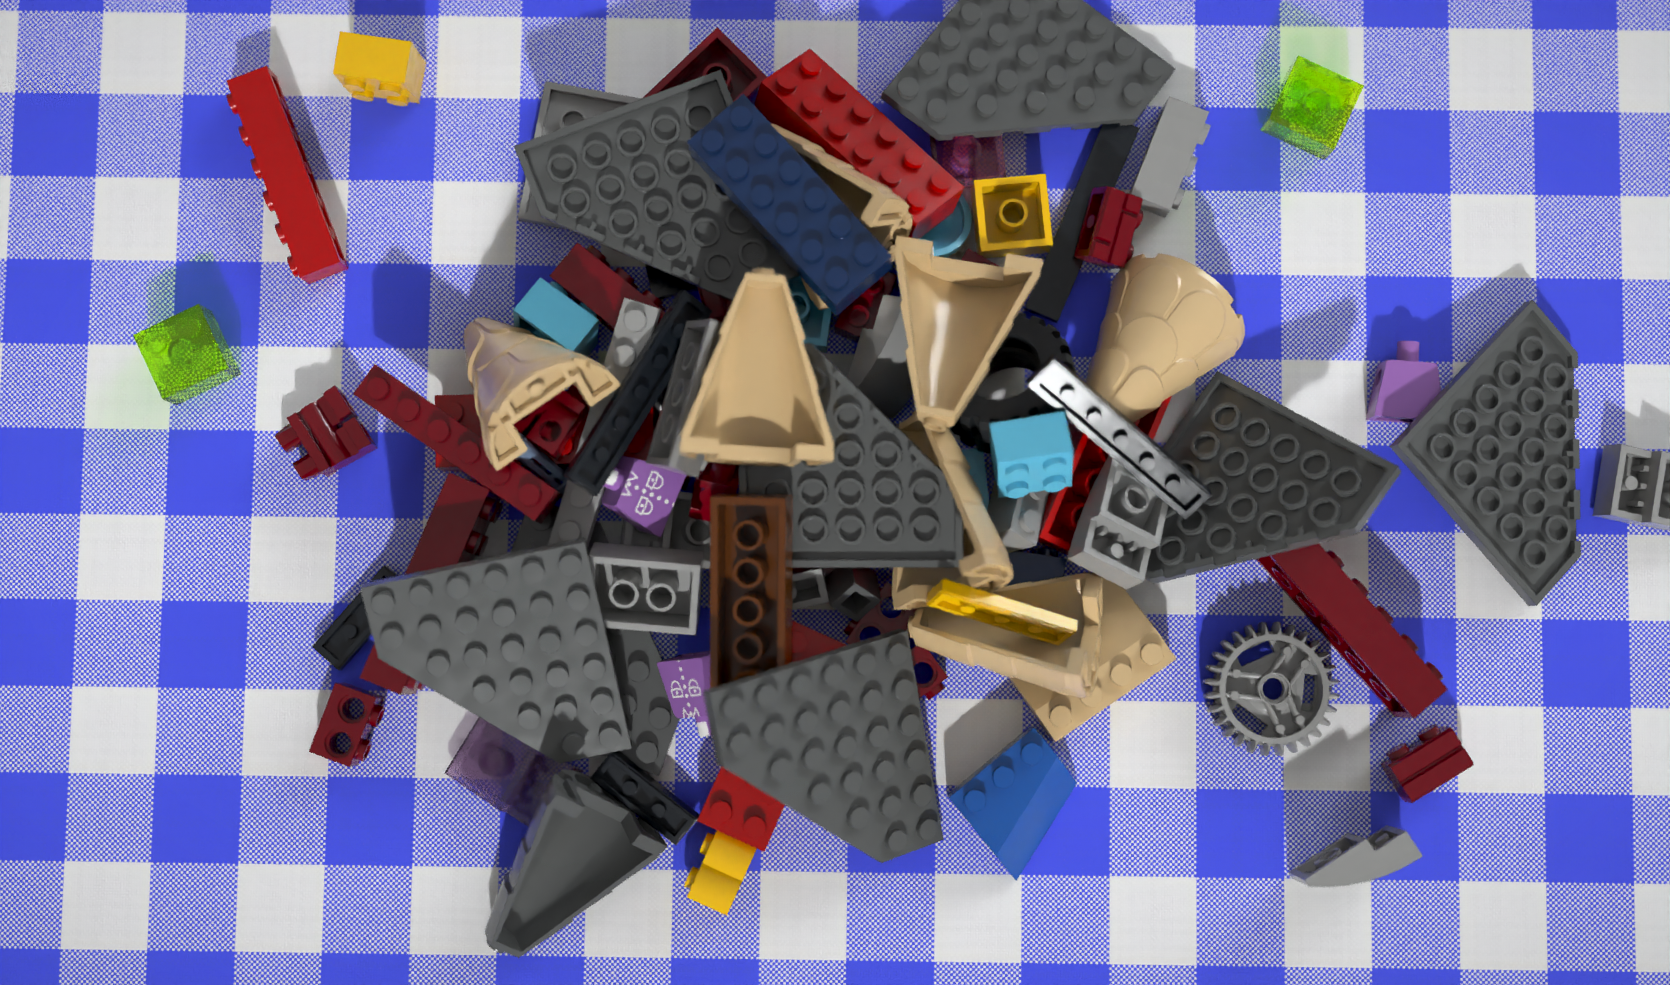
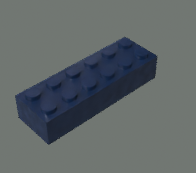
[687,94,892,316]

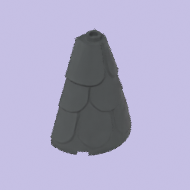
[485,770,667,958]

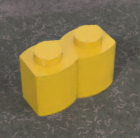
[684,831,757,915]

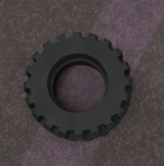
[950,313,1076,454]

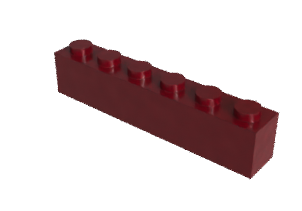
[353,364,562,524]

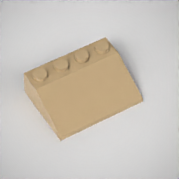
[1008,577,1176,742]

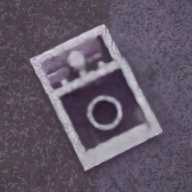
[445,717,583,827]

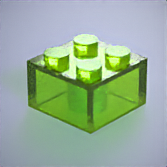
[1260,55,1364,160]
[133,304,241,405]

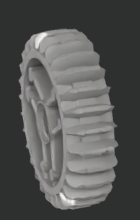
[1202,622,1340,756]

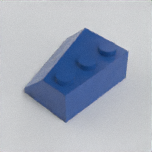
[947,726,1077,881]

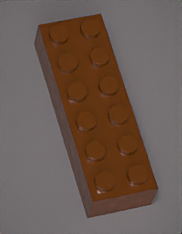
[710,493,793,689]

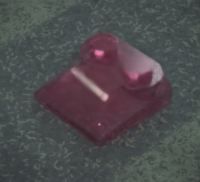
[929,135,1006,189]

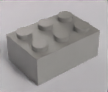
[589,542,704,635]

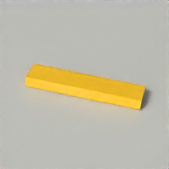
[926,578,1078,645]

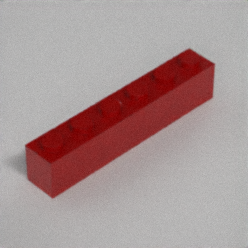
[226,66,349,284]

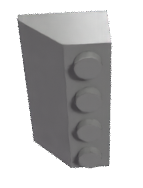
[646,319,722,477]

